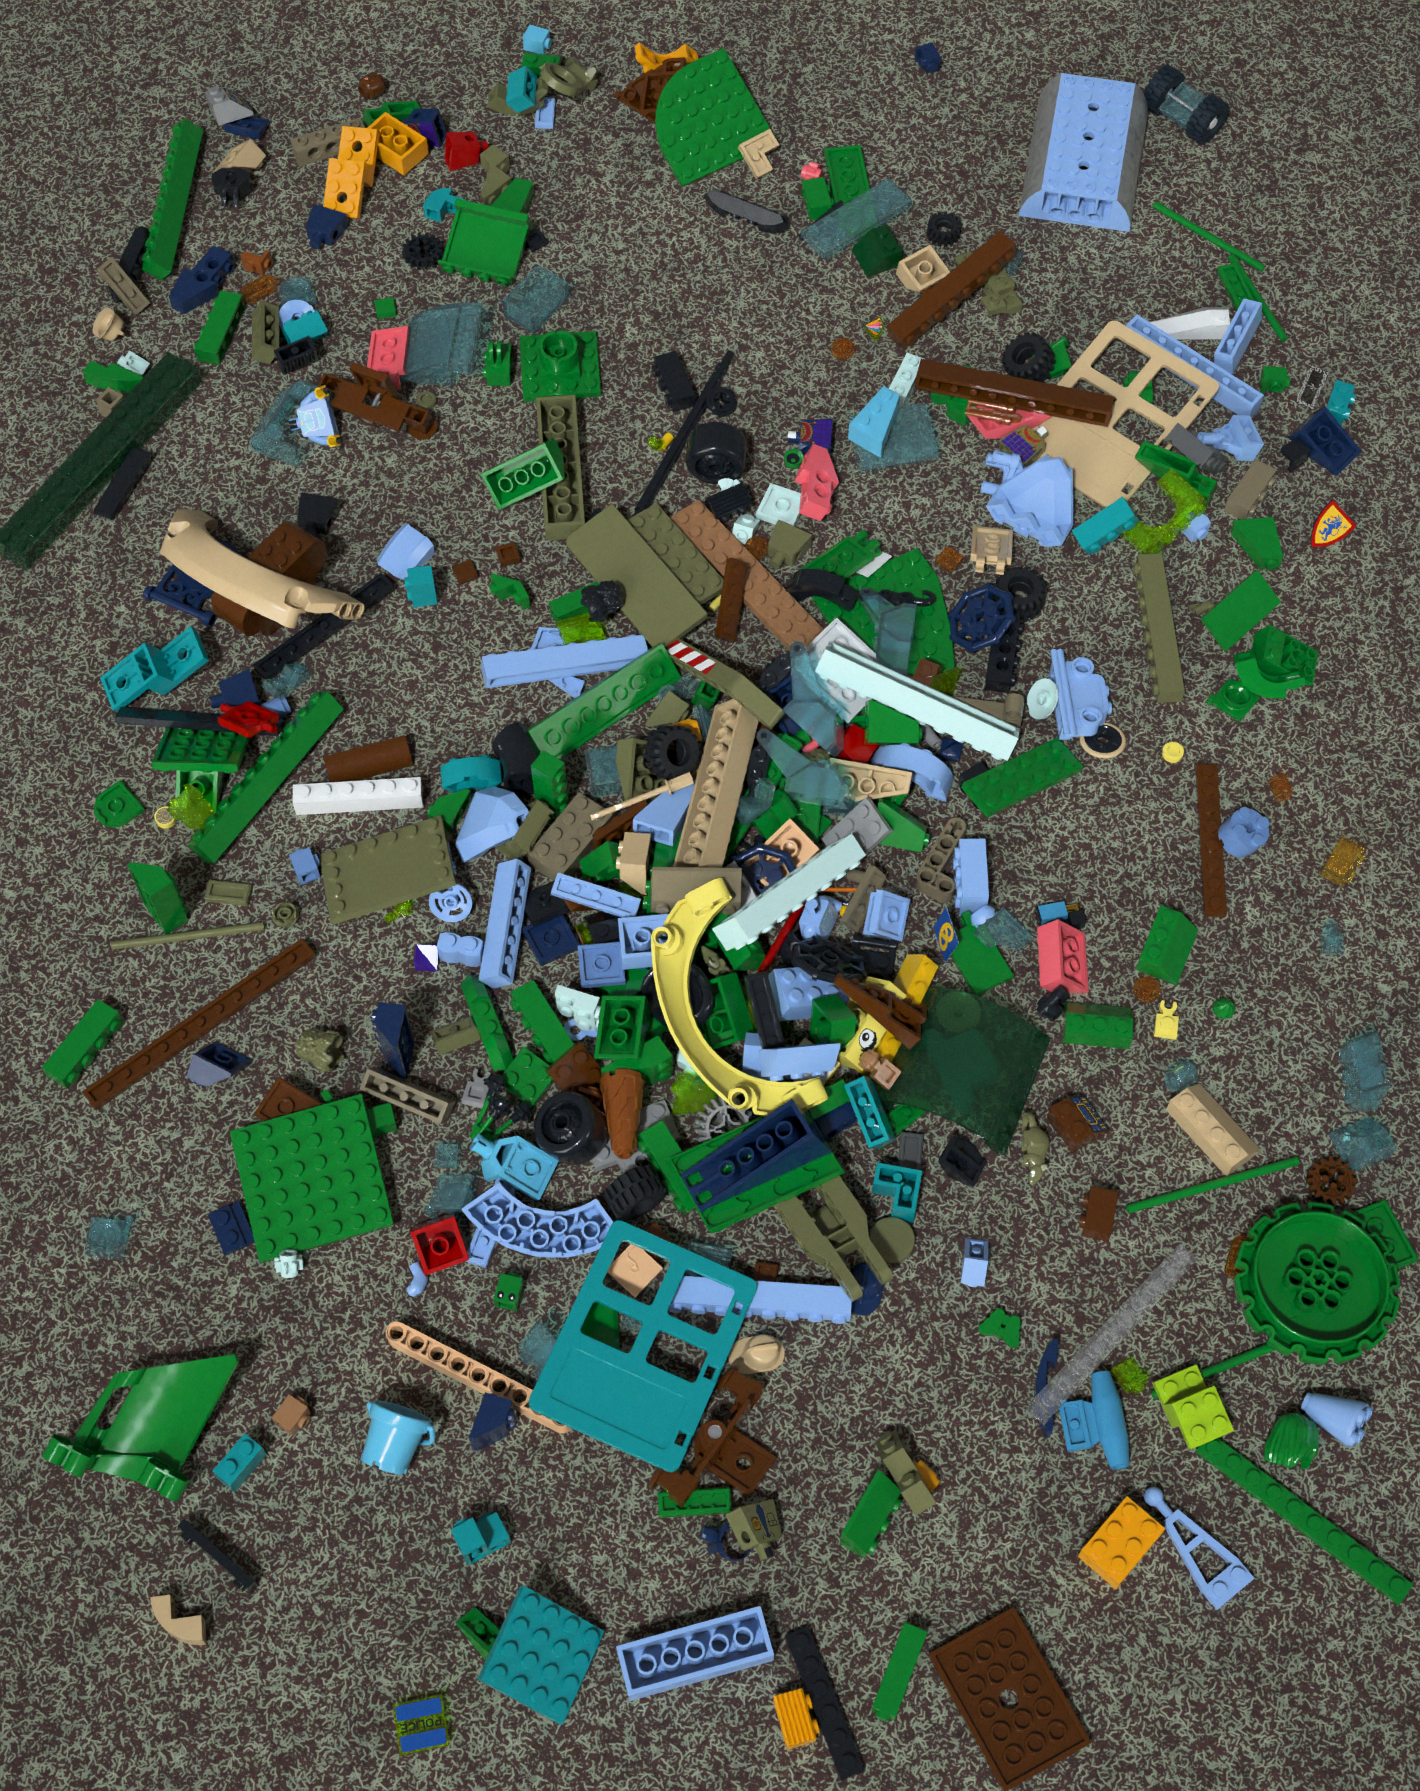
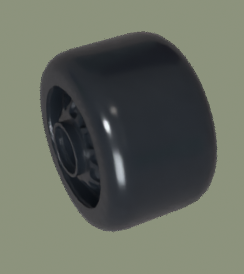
[686,422,747,484]
[534,1091,608,1165]

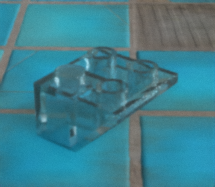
[1328,1117,1397,1171]

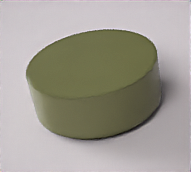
[416,391,436,410]

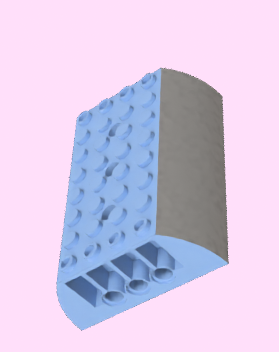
[1018,73,1148,232]

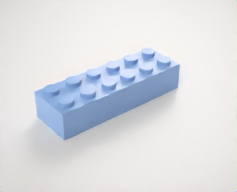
[616,1606,774,1701]

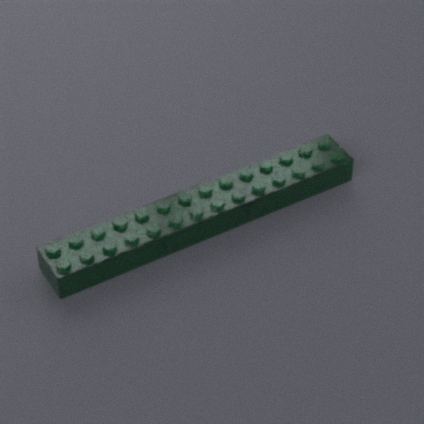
[0,352,202,571]

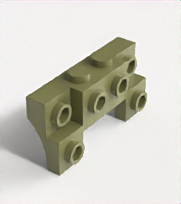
[954,251,1023,316]

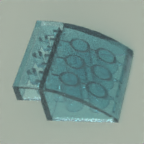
[400,302,483,387]

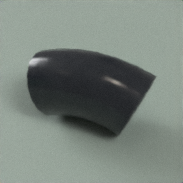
[492,722,540,795]

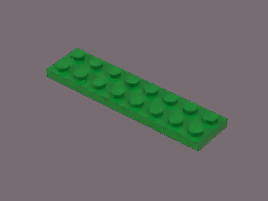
[527,643,682,760]

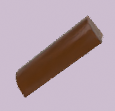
[323,735,413,782]

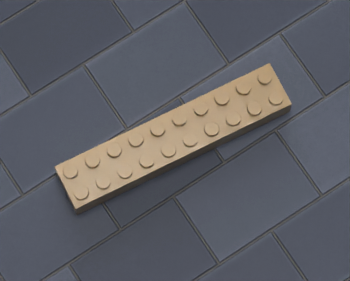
[673,699,759,868]

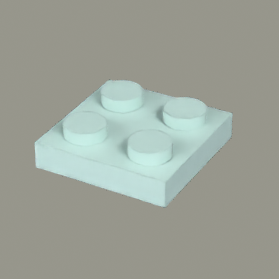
[756,483,801,527]

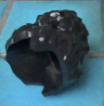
[580,580,625,622]

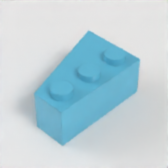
[848,386,900,458]

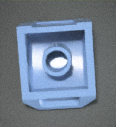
[377,524,435,580]

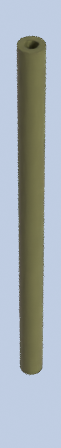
[111,922,265,950]

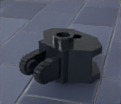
[211,168,252,207]

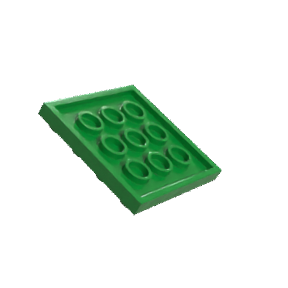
[152,727,250,773]

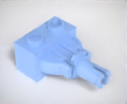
[1197,415,1264,461]

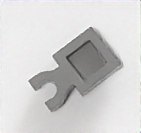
[462,1069,491,1109]

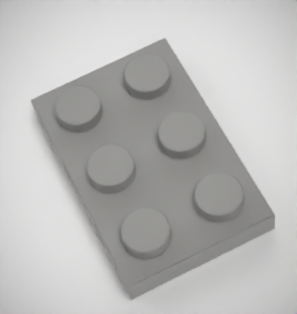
[822,797,893,872]

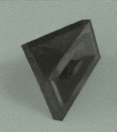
[1295,365,1329,409]

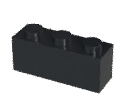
[651,351,695,412]

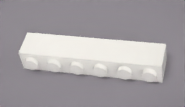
[293,777,423,815]

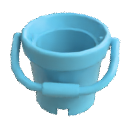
[360,1400,436,1475]

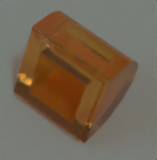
[1268,773,1292,803]

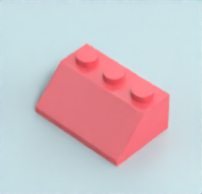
[1037,919,1089,993]

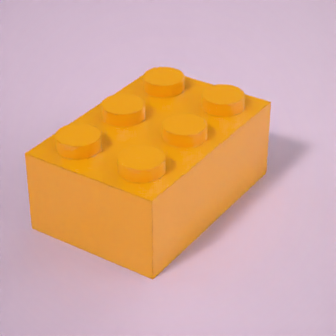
[367,112,429,175]
[1078,1496,1165,1589]

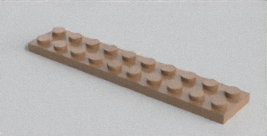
[669,500,824,651]

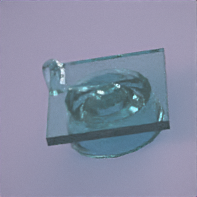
[277,277,317,307]
[424,1175,474,1219]
[83,1215,135,1261]

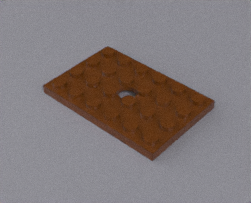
[928,1607,1092,1791]

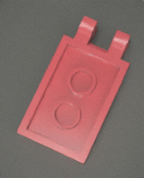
[367,326,411,390]

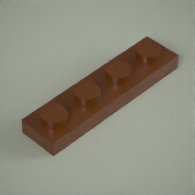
[715,558,748,643]

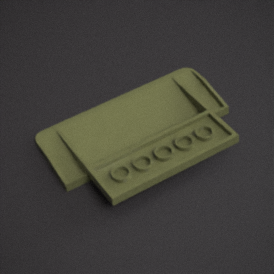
[566,503,724,647]

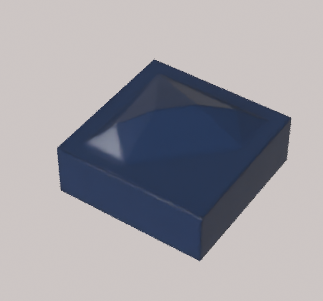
[939,738,963,763]

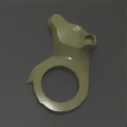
[539,57,598,96]

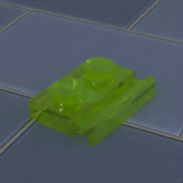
[556,613,605,645]

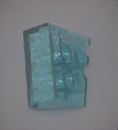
[1339,1032,1391,1112]

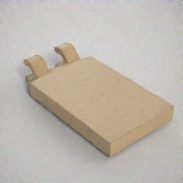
[970,526,1013,575]

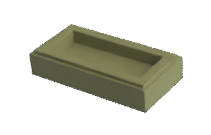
[204,880,252,906]

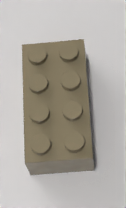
[527,792,613,881]

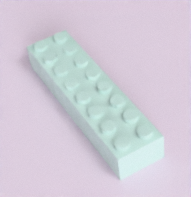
[712,833,866,951]

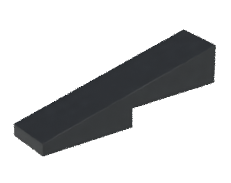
[94,447,151,520]

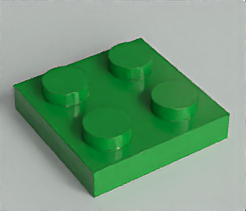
[501,1047,553,1109]

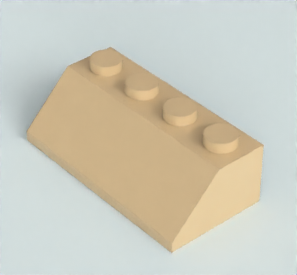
[1166,1084,1261,1176]

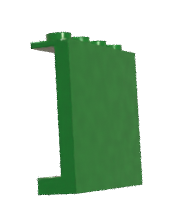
[438,198,531,286]

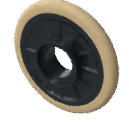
[1080,723,1126,758]

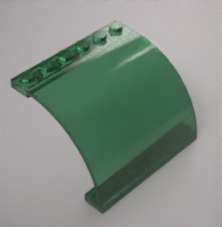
[876,987,1050,1155]

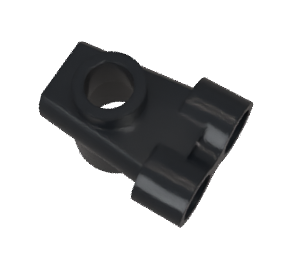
[1036,985,1069,1022]

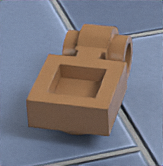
[858,1049,901,1090]

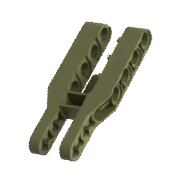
[773,1176,893,1302]

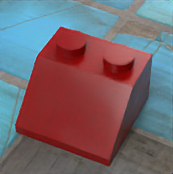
[410,1212,469,1276]

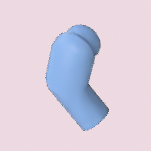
[407,1262,428,1297]

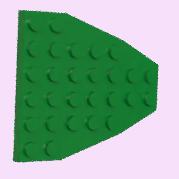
[812,548,955,680]

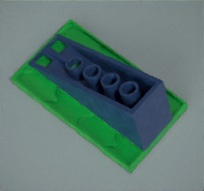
[668,1099,845,1233]

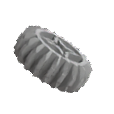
[694,1096,753,1143]

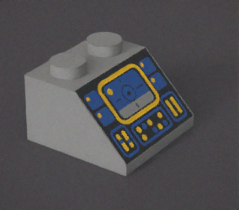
[205,87,254,126]

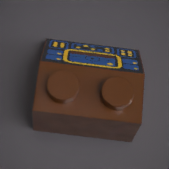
[1047,1095,1110,1153]

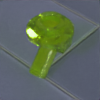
[384,900,413,924]

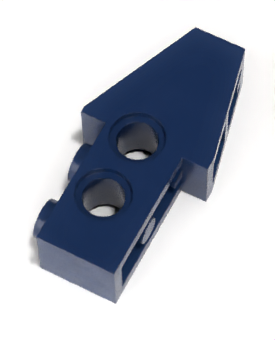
[169,245,235,314]

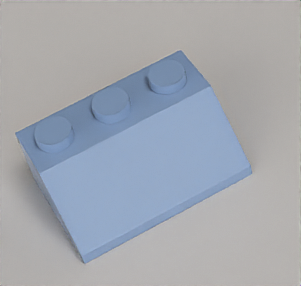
[618,914,669,970]
[759,1043,840,1081]

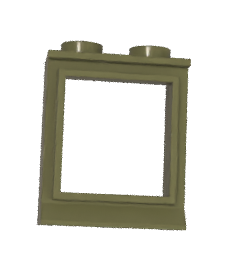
[495,800,554,860]

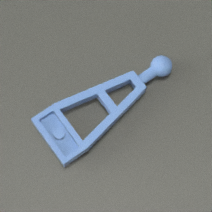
[1144,1487,1254,1610]

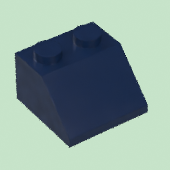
[469,1392,518,1451]

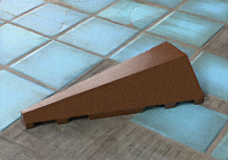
[833,973,927,1049]

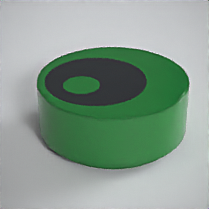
[784,449,804,469]

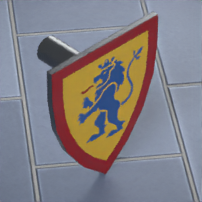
[1311,499,1357,547]

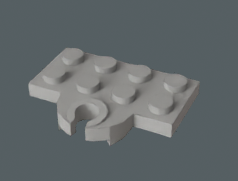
[591,1100,681,1173]

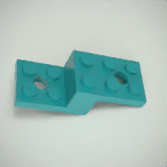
[100,626,209,712]

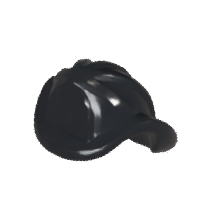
[641,963,714,1028]

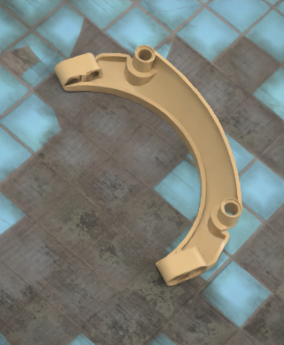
[160,509,364,629]

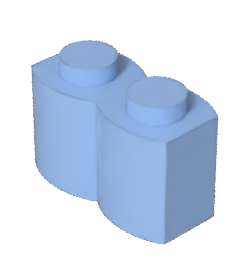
[437,932,484,967]

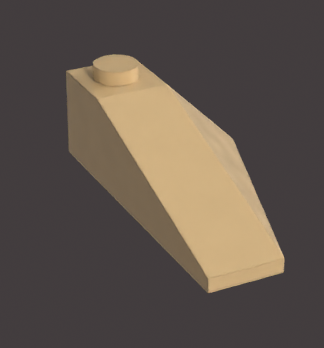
[821,758,913,803]

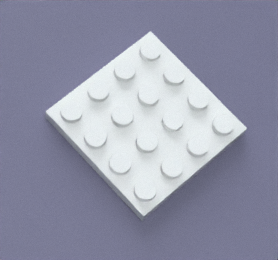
[793,618,893,723]

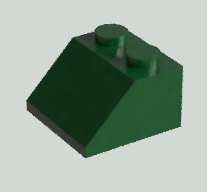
[851,224,903,277]

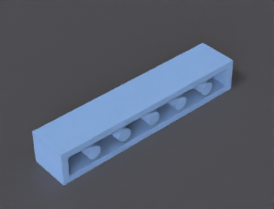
[479,859,531,988]

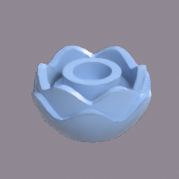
[971,904,996,928]

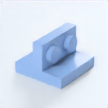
[863,890,910,942]

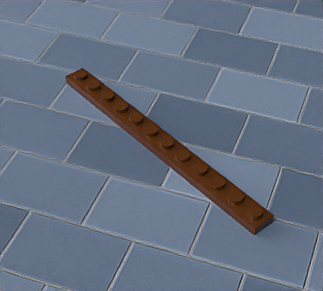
[82,938,316,1111]

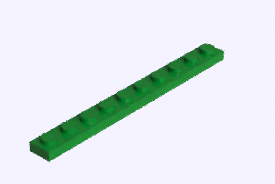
[1195,1438,1414,1606]

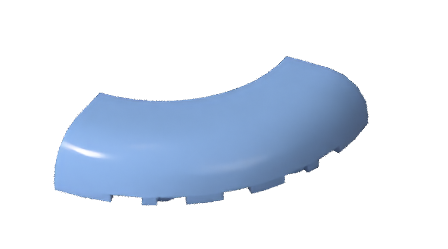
[461,1182,613,1258]

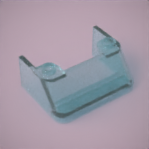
[249,381,335,468]

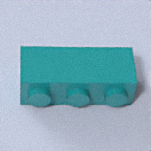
[1072,496,1140,555]
[844,1076,896,1149]

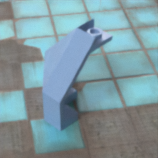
[986,454,1073,547]

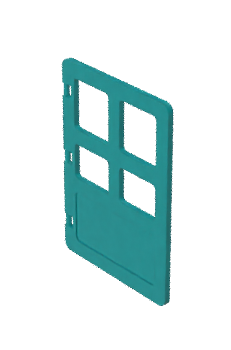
[529,1220,757,1472]

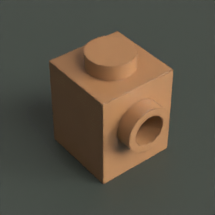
[271,1395,311,1437]

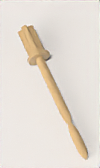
[590,772,694,821]

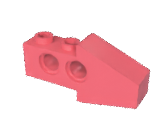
[795,444,839,521]

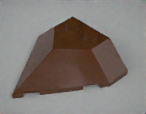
[613,57,687,124]

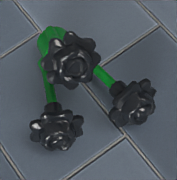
[469,1074,533,1141]

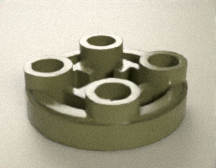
[869,1217,915,1263]

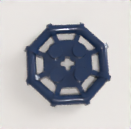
[947,583,1016,653]
[731,842,796,896]

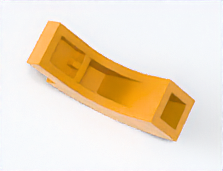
[634,42,698,73]

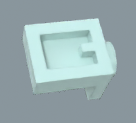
[116,350,150,376]

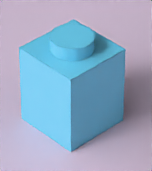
[523,24,552,54]

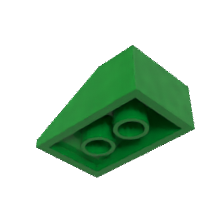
[594,996,652,1060]
[601,1035,673,1085]

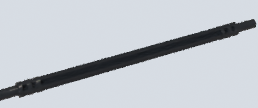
[632,350,734,517]

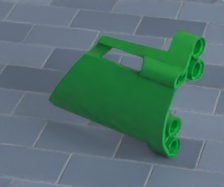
[42,1354,239,1502]

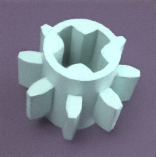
[274,1249,303,1278]

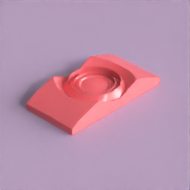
[966,406,1051,439]

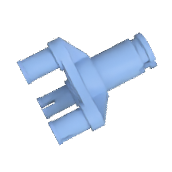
[980,449,1027,495]

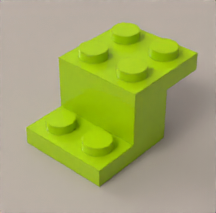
[1152,1364,1234,1449]

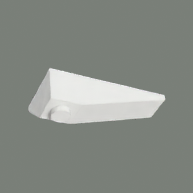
[1150,307,1230,339]

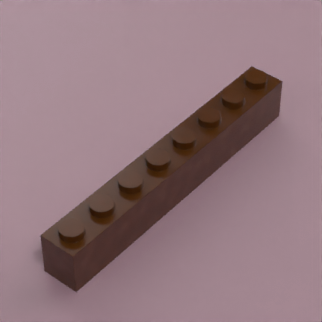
[887,231,1016,350]

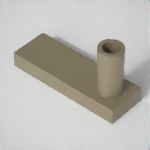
[96,257,150,316]
[840,865,886,933]

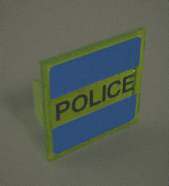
[392,1694,450,1756]

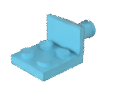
[470,1134,559,1201]

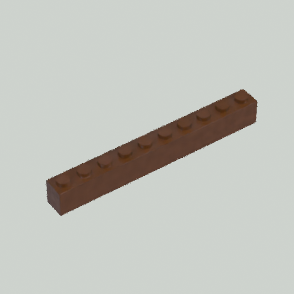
[915,358,1114,427]

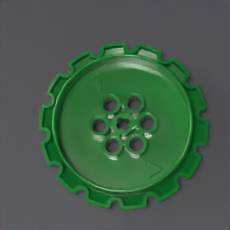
[1233,1202,1400,1365]

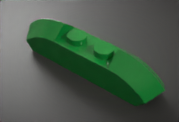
[460,974,513,1071]

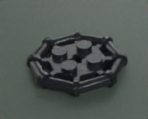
[790,936,867,984]

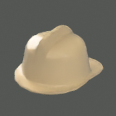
[93,308,124,341]
[728,1334,785,1374]

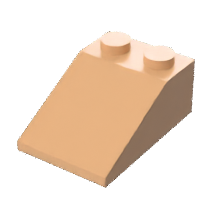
[744,819,821,887]

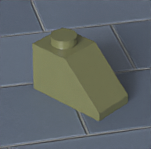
[644,690,689,727]

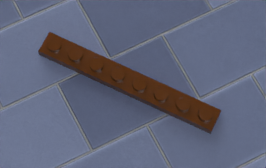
[1195,763,1227,917]

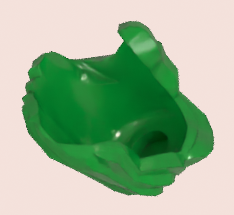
[1264,1413,1319,1470]

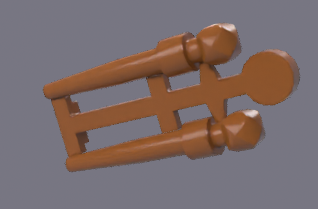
[965,399,1022,425]

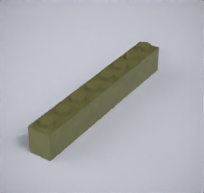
[1133,553,1185,703]

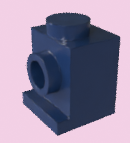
[914,42,941,74]

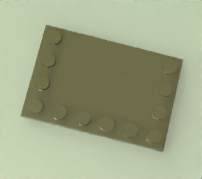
[319,815,457,925]

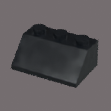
[584,902,647,944]

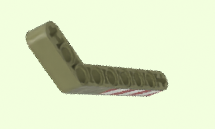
[666,638,785,730]

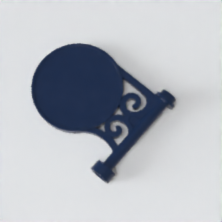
[143,539,240,628]

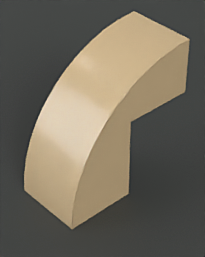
[150,1595,207,1645]

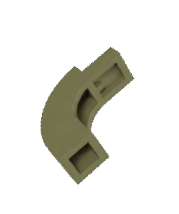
[487,76,549,115]

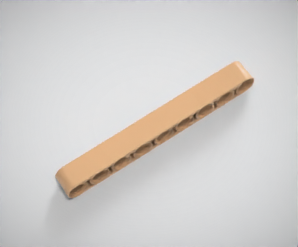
[386,1322,572,1434]

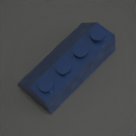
[372,1002,415,1080]

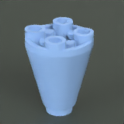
[1301,1392,1373,1447]

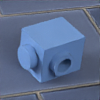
[289,848,321,885]

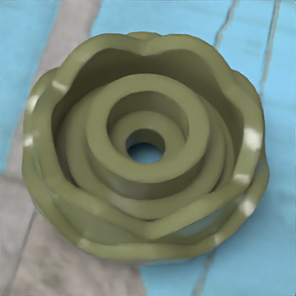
[272,902,299,928]

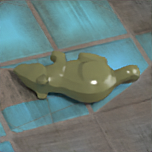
[701,945,749,1003]
[1021,1112,1049,1186]

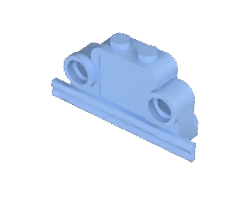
[1049,649,1112,740]

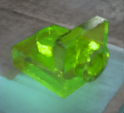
[1111,1358,1149,1395]

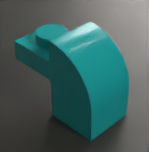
[423,188,466,223]

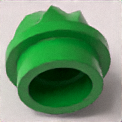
[1213,998,1235,1019]

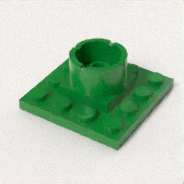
[519,330,601,402]

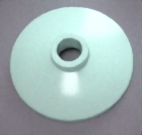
[1027,678,1059,720]

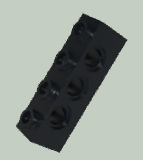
[984,611,1023,694]

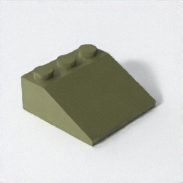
[616,738,677,805]

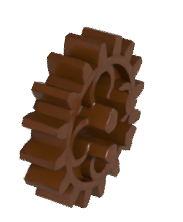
[1306,1156,1358,1207]

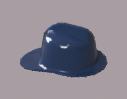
[850,1262,884,1315]

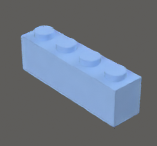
[1214,299,1262,374]

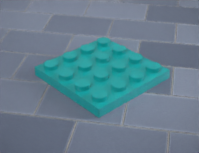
[477,1586,604,1725]

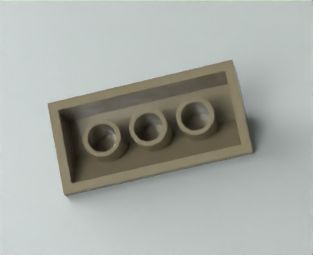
[650,867,742,915]

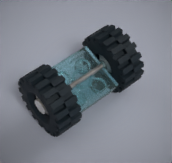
[1143,64,1230,145]

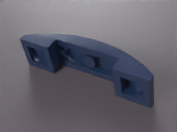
[1034,1339,1058,1438]

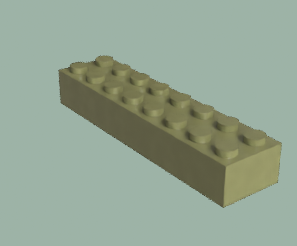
[536,395,585,541]

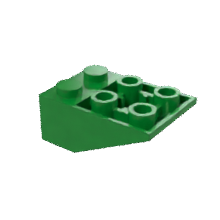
[1252,625,1318,686]

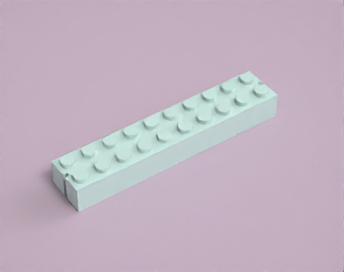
[815,641,1020,761]

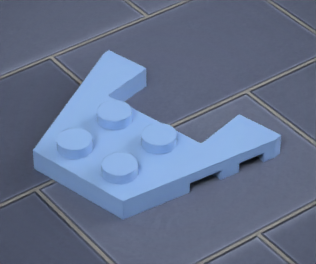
[531,627,603,698]

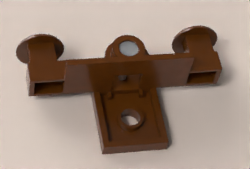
[318,362,437,440]
[649,1365,777,1508]

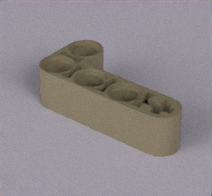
[951,693,1024,728]
[915,818,966,903]

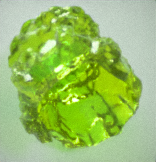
[167,784,214,830]
[671,1073,717,1115]

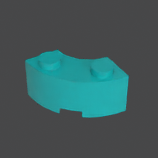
[440,755,502,793]

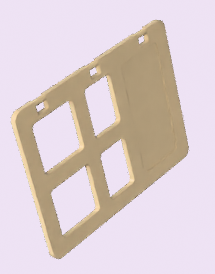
[1032,321,1219,508]

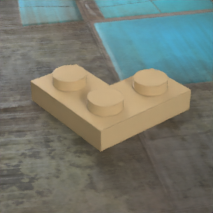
[738,129,779,179]

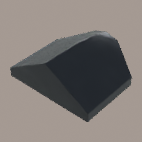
[938,1136,987,1188]

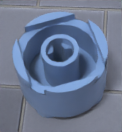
[1218,807,1270,858]

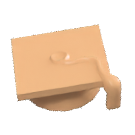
[608,1244,663,1298]

